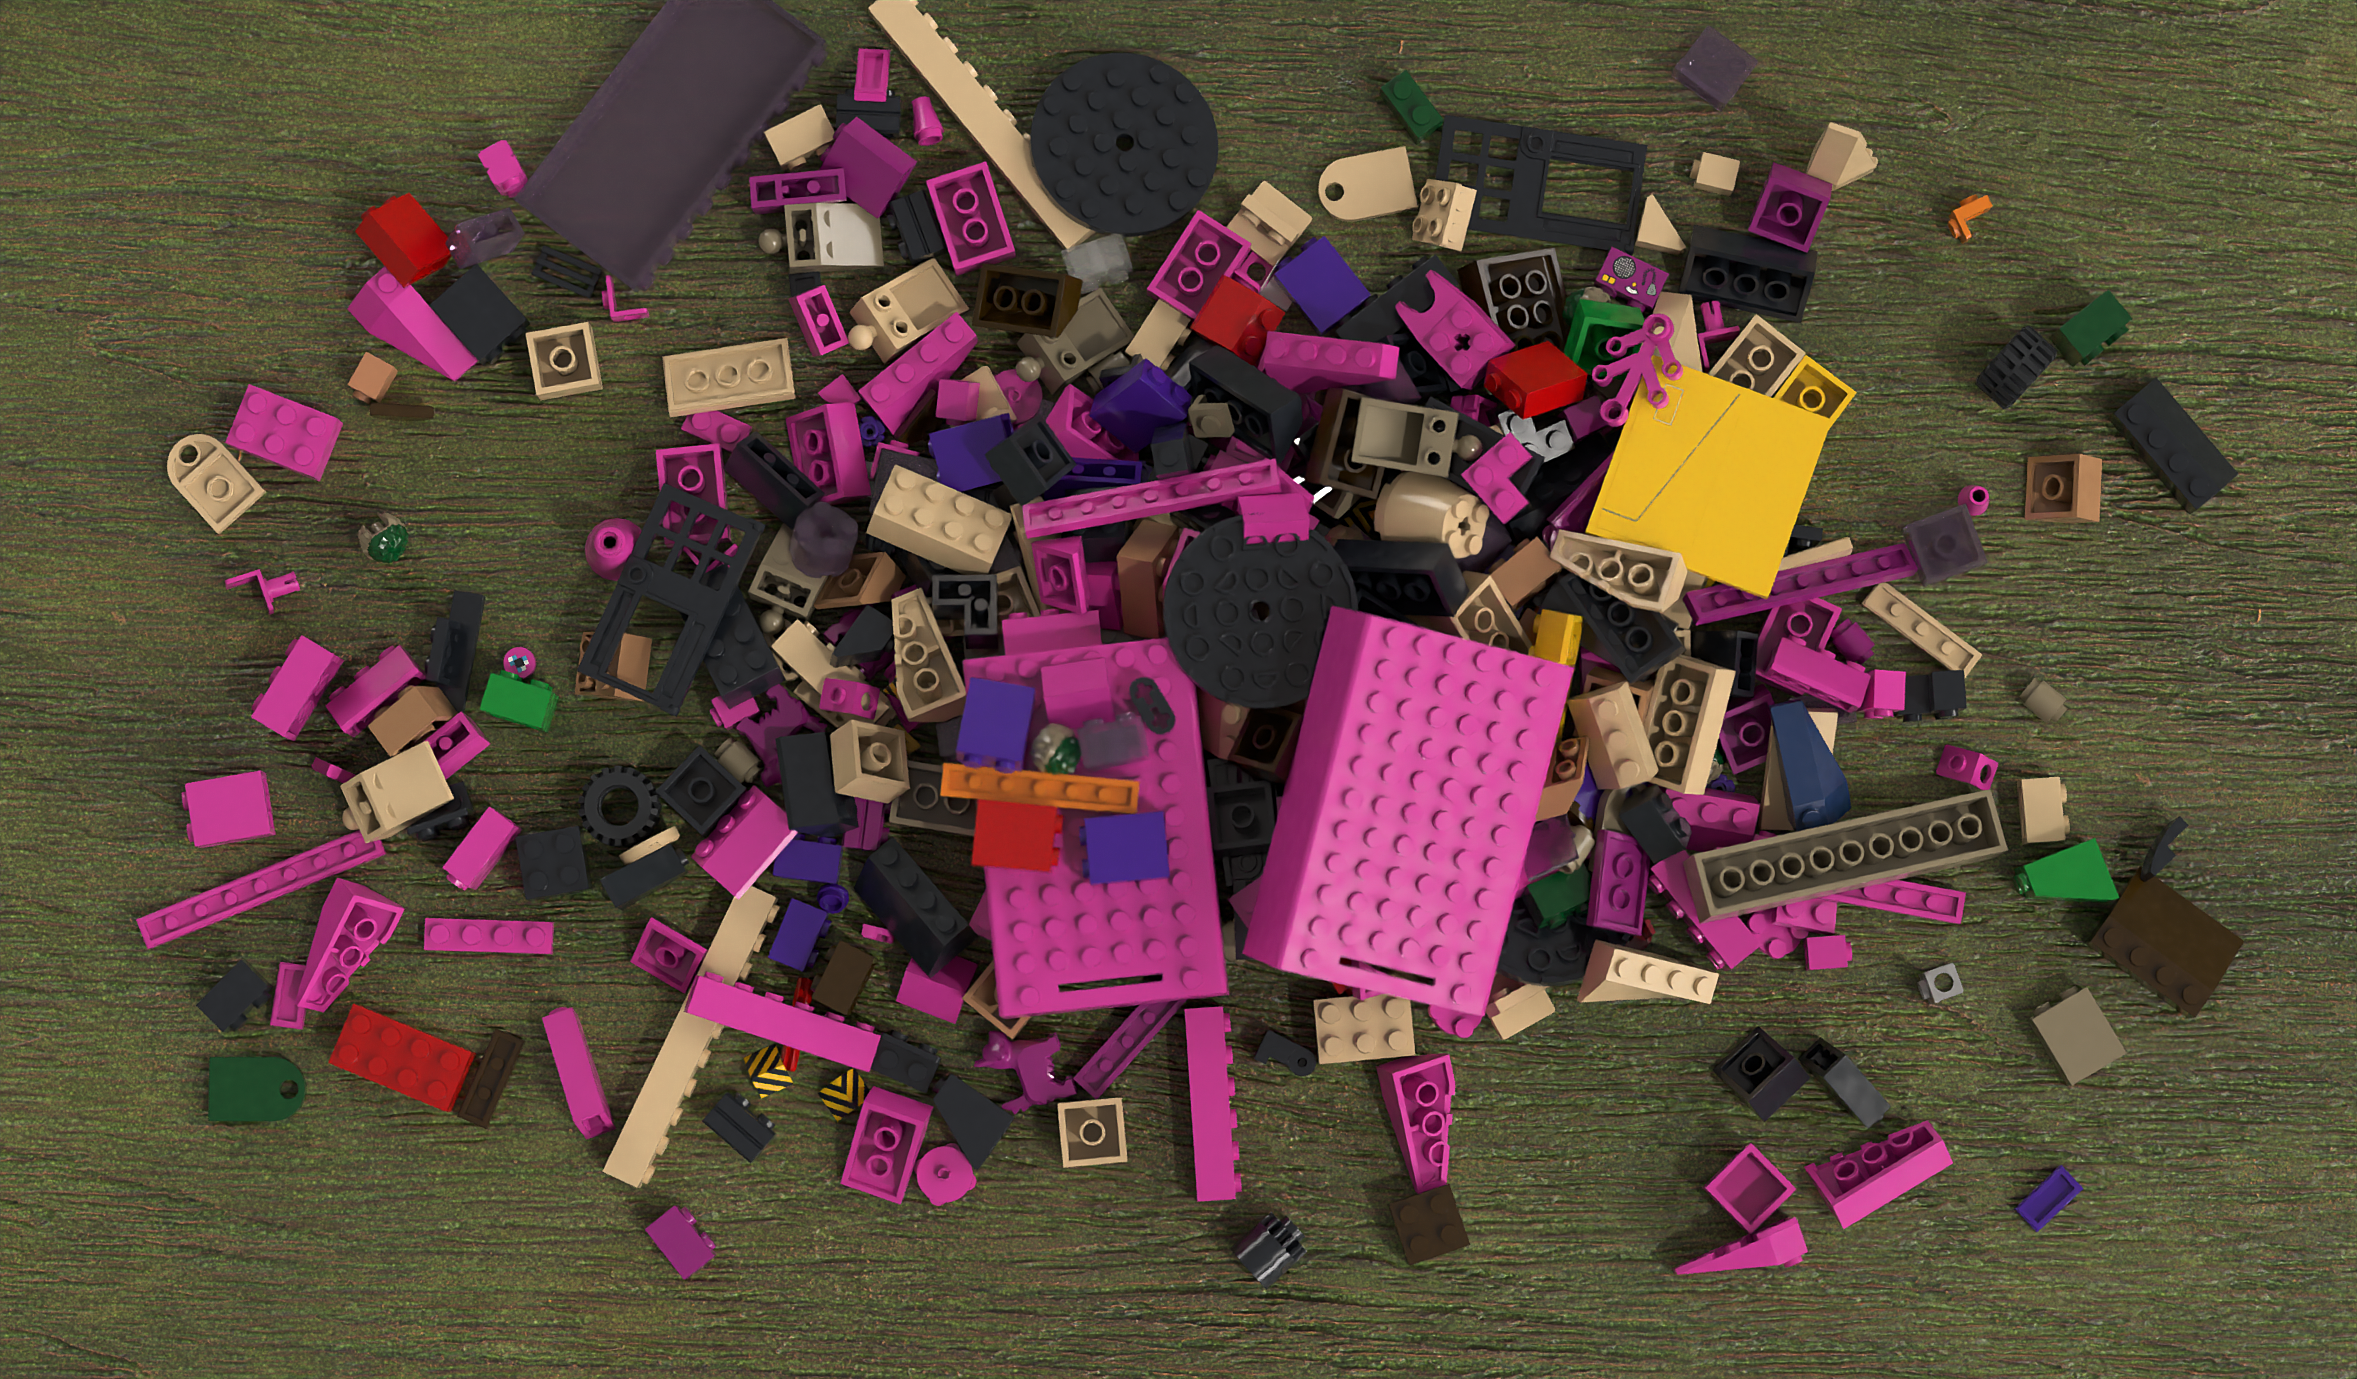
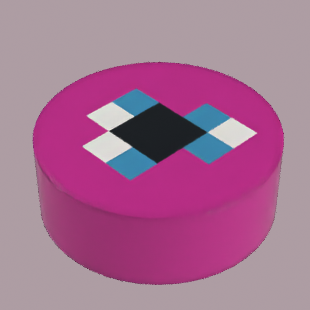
[503,647,536,679]

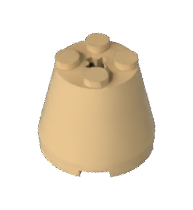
[1374,470,1489,558]

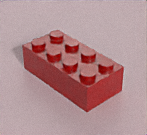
[328,1003,476,1112]

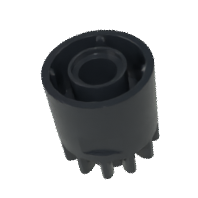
[1230,1212,1307,1290]

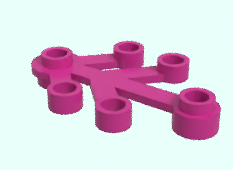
[1592,314,1683,427]

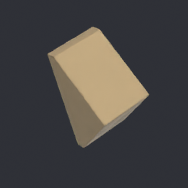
[1635,194,1686,256]

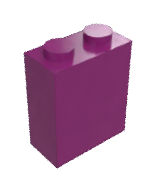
[819,117,917,219]

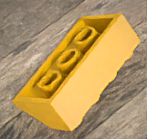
[1528,609,1584,743]

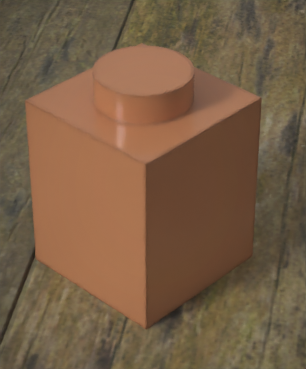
[347,352,398,405]

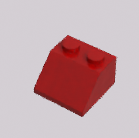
[1190,274,1285,365]

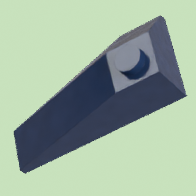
[1769,698,1851,832]

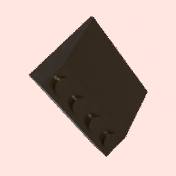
[1457,248,1571,391]
[2085,866,2244,1018]

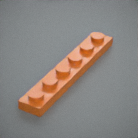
[941,763,1140,814]

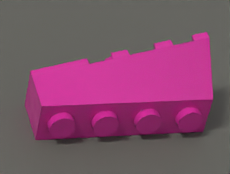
[858,312,978,435]
[1264,331,1400,394]
[1804,1120,1953,1229]

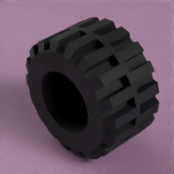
[1975,325,2058,410]
[578,766,662,848]

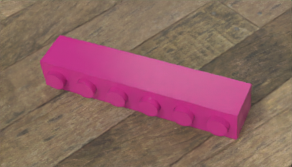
[683,971,881,1072]
[1185,1006,1242,1202]

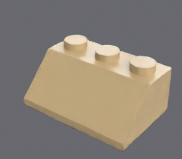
[1566,681,1659,790]

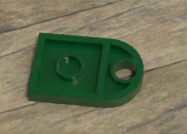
[208,1057,307,1121]

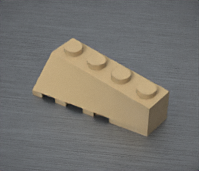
[1577,940,1719,1004]

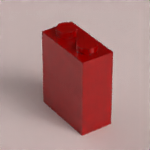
[355,192,458,288]
[1484,341,1587,420]
[972,799,1063,873]

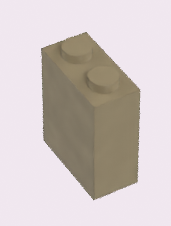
[2027,985,2127,1086]

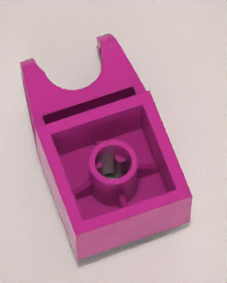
[1395,270,1515,390]

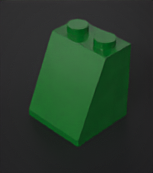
[2012,838,2119,903]

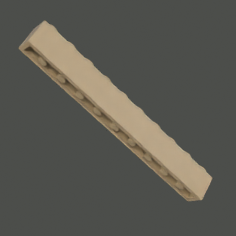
[868,0,1096,254]
[603,886,780,1188]

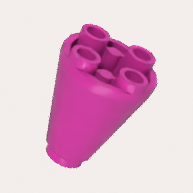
[585,518,648,581]

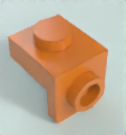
[1948,194,1992,244]

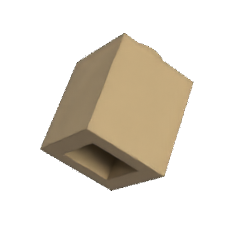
[1690,152,1740,197]

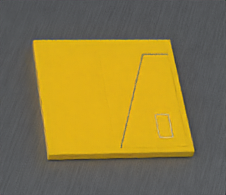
[1585,355,1832,599]

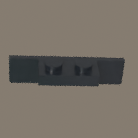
[425,590,486,713]

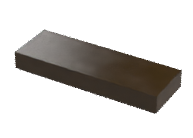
[457,1028,526,1129]

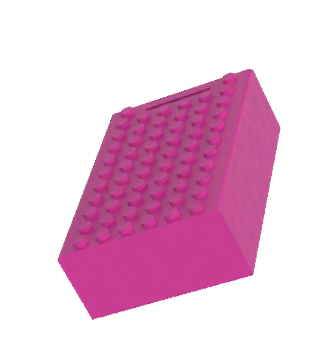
[1243,605,1574,1017]
[963,638,1229,1019]

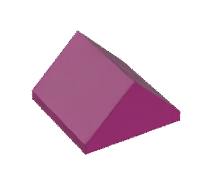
[1237,493,1309,544]
[1031,536,1090,614]
[1041,658,1115,729]
[630,917,708,994]
[896,956,978,1024]

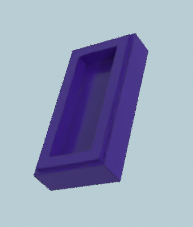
[2014,1165,2083,1232]

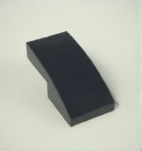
[2140,816,2188,882]

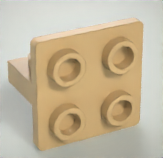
[1412,179,1477,252]
[1226,181,1312,267]
[1485,972,1555,1040]

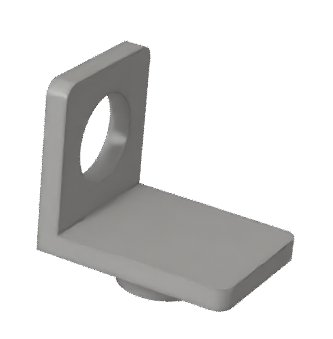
[1917,963,1963,1005]

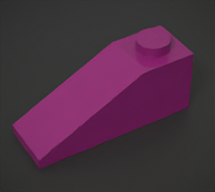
[749,168,847,215]

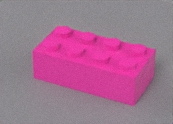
[1647,850,1761,971]

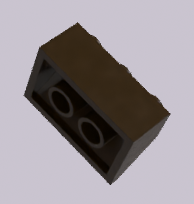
[972,263,1083,338]
[1304,387,1385,499]

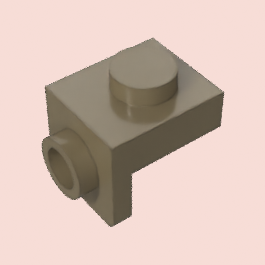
[1188,395,1235,438]

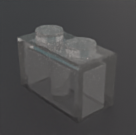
[1061,234,1133,294]

